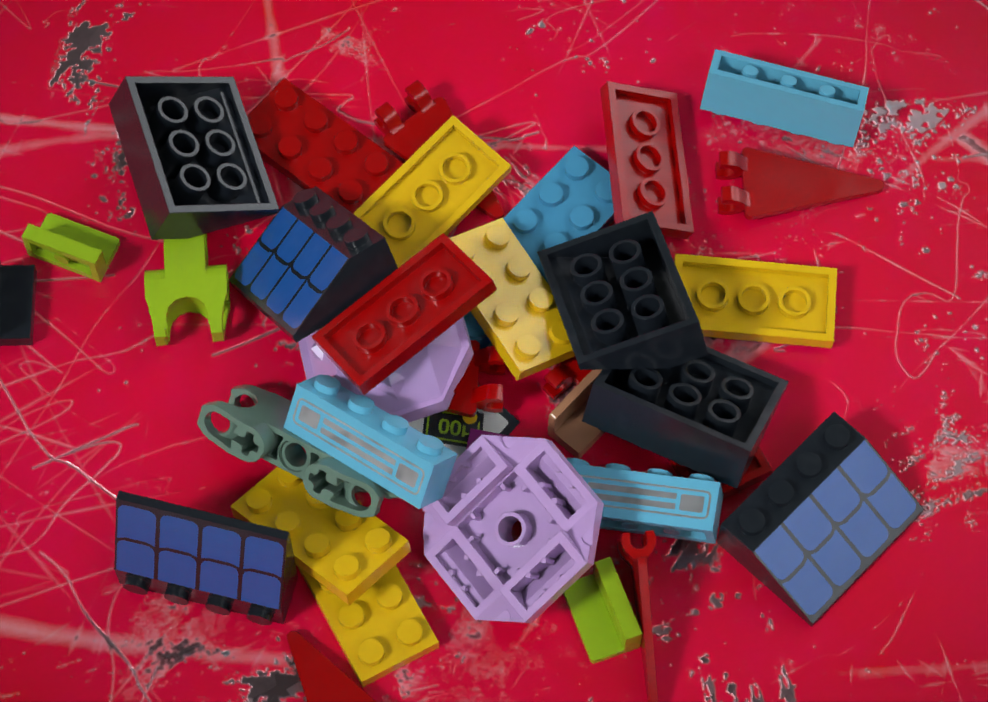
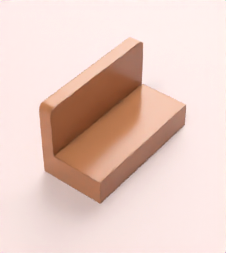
[548,369,605,459]

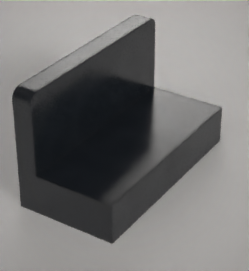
[0,261,37,346]

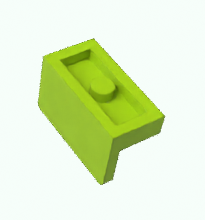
[21,213,120,282]
[563,557,642,664]

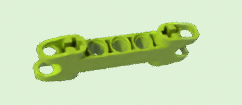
[144,233,230,346]

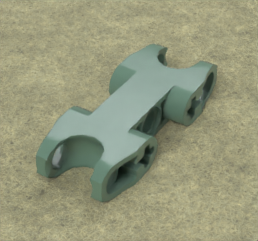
[197,385,399,518]

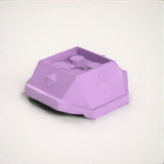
[298,316,474,423]
[422,435,604,623]

